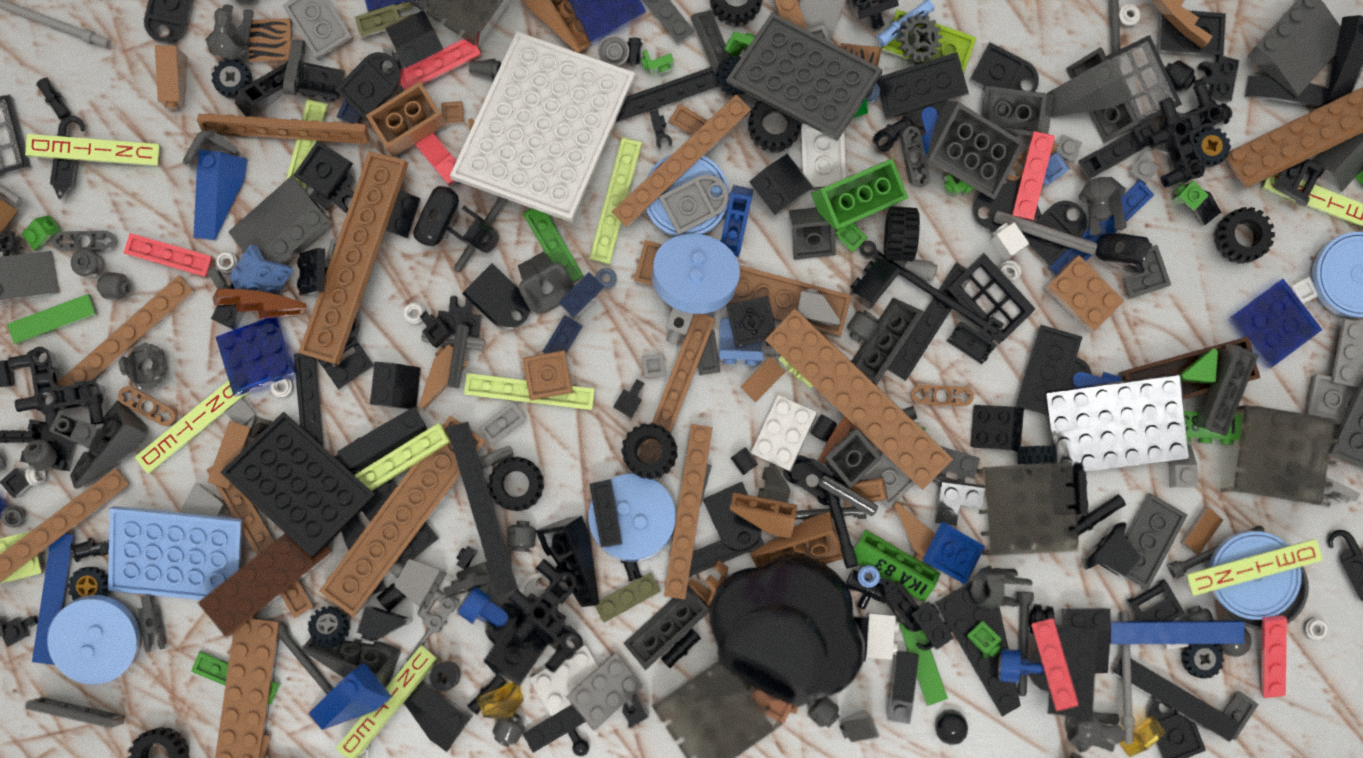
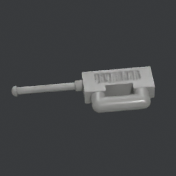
[406,590,460,662]

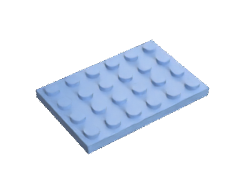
[108,506,243,600]

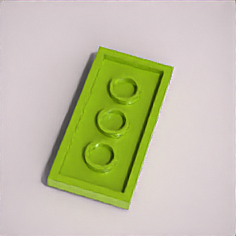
[882,9,977,73]

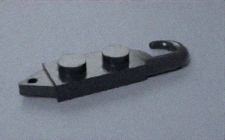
[50,116,85,200]
[1328,530,1363,601]
[880,578,933,651]

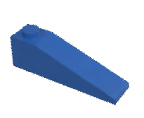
[193,150,248,241]
[308,663,392,730]

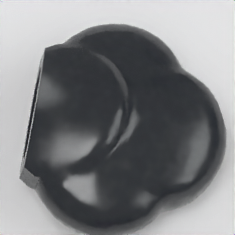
[709,554,865,707]

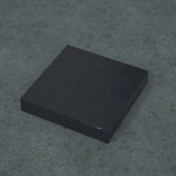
[293,141,353,199]

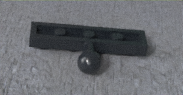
[523,705,590,757]

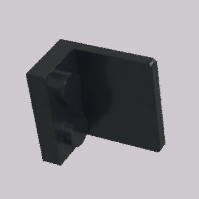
[971,405,1024,452]

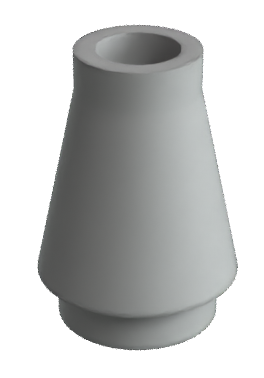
[905,259,938,281]

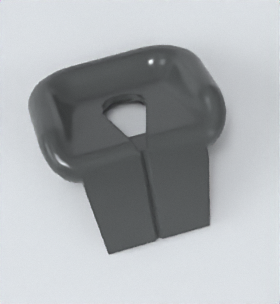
[183,130,238,167]
[518,251,575,314]

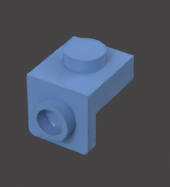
[1043,152,1071,186]

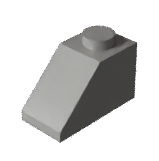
[797,289,840,327]
[1169,445,1198,488]

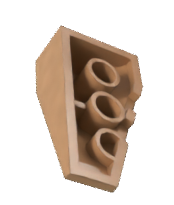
[524,0,591,53]
[750,512,843,567]

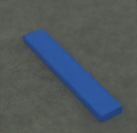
[1048,180,1154,275]
[32,534,75,665]
[1110,620,1245,644]

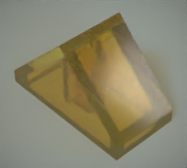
[476,682,524,719]
[1119,715,1166,758]

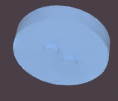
[646,155,729,237]
[1311,232,1363,319]
[652,234,740,314]
[588,473,676,562]
[1209,530,1301,620]
[47,595,140,684]

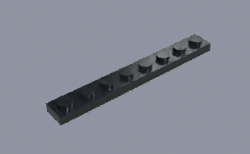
[447,421,518,595]

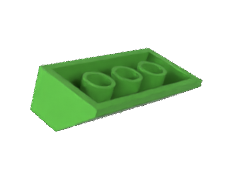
[811,158,909,230]

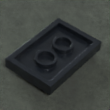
[1158,10,1226,57]

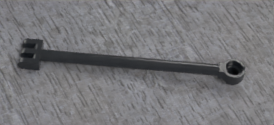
[859,241,1004,342]

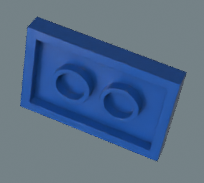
[922,522,985,585]

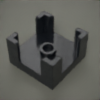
[20,419,77,471]

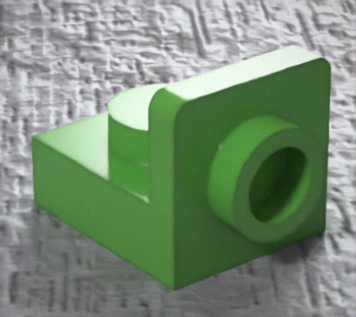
[967,621,1002,659]

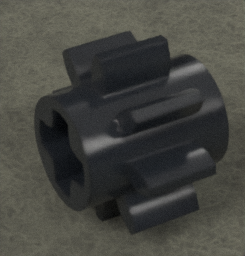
[0,231,24,256]

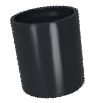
[810,414,837,442]
[730,447,758,475]
[377,583,406,612]

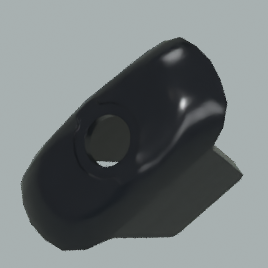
[413,186,459,246]
[446,206,500,254]
[1095,233,1152,273]
[783,455,840,505]
[1084,522,1140,576]

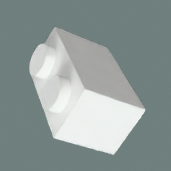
[990,222,1029,261]
[866,613,899,660]

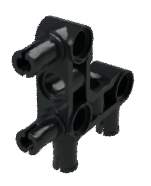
[1146,82,1224,187]
[8,347,105,433]
[508,558,583,673]

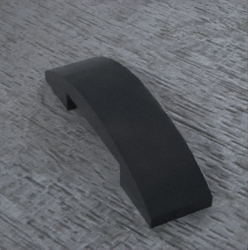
[1245,76,1330,109]
[1078,119,1158,180]

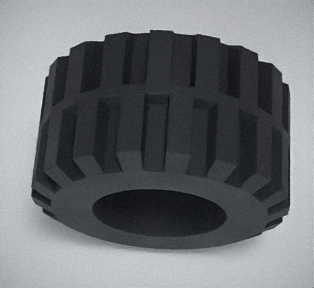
[710,0,762,26]
[748,101,802,152]
[884,206,920,262]
[1214,207,1275,264]
[621,423,678,480]
[488,456,544,511]
[127,727,189,758]

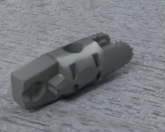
[138,595,165,653]

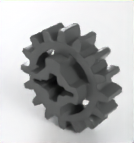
[896,14,943,62]

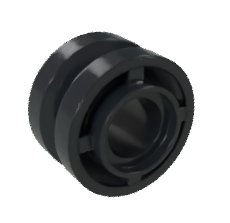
[1029,604,1055,634]

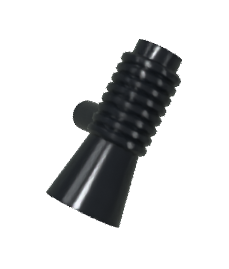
[846,569,886,609]

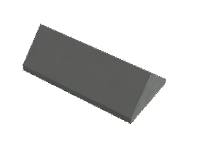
[1067,47,1140,143]
[1312,133,1363,192]
[852,297,925,385]
[1195,343,1259,436]
[623,585,709,670]

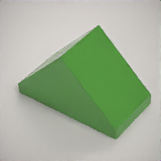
[1180,348,1218,384]

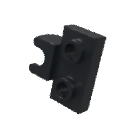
[1195,55,1239,103]
[310,173,356,213]
[438,295,482,337]

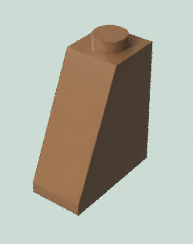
[155,45,188,109]

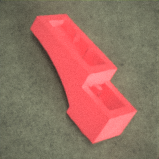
[415,133,457,187]

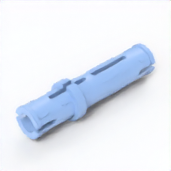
[876,0,935,47]

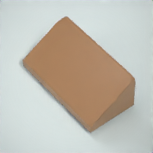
[740,356,785,403]
[1181,507,1223,555]

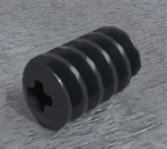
[429,661,461,692]

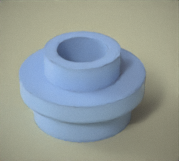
[858,566,880,588]

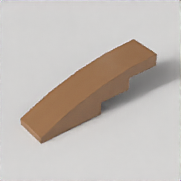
[1152,0,1213,49]

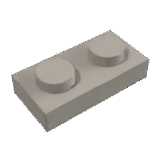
[479,402,526,445]

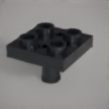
[846,0,899,29]
[297,248,328,296]
[726,295,776,347]

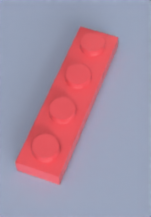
[400,35,482,91]
[1012,131,1055,220]
[123,233,213,278]
[1261,615,1287,698]
[1032,618,1079,711]

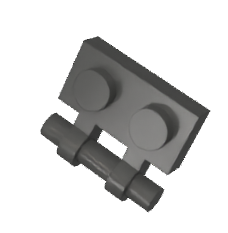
[932,446,980,486]

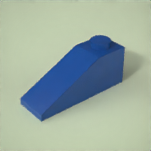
[721,185,754,256]

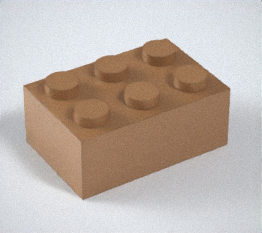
[366,82,447,157]
[1043,255,1124,332]

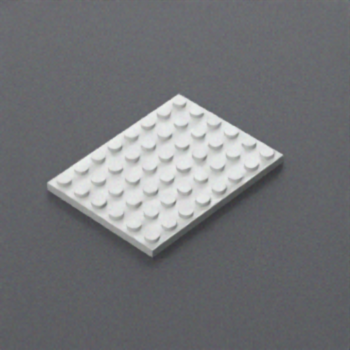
[450,32,635,222]

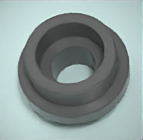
[1,506,24,527]

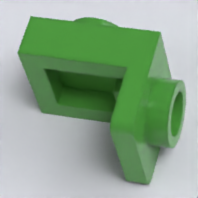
[725,31,755,57]
[640,49,674,75]
[943,174,975,197]
[1172,181,1208,210]
[22,215,61,250]
[835,223,868,253]

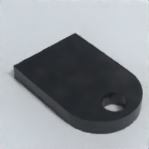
[144,0,194,44]
[969,42,1039,92]
[335,52,402,120]
[972,178,1041,232]
[1023,201,1087,267]
[462,263,530,330]
[703,482,762,551]
[1146,699,1206,758]

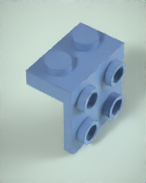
[229,244,293,295]
[719,318,763,366]

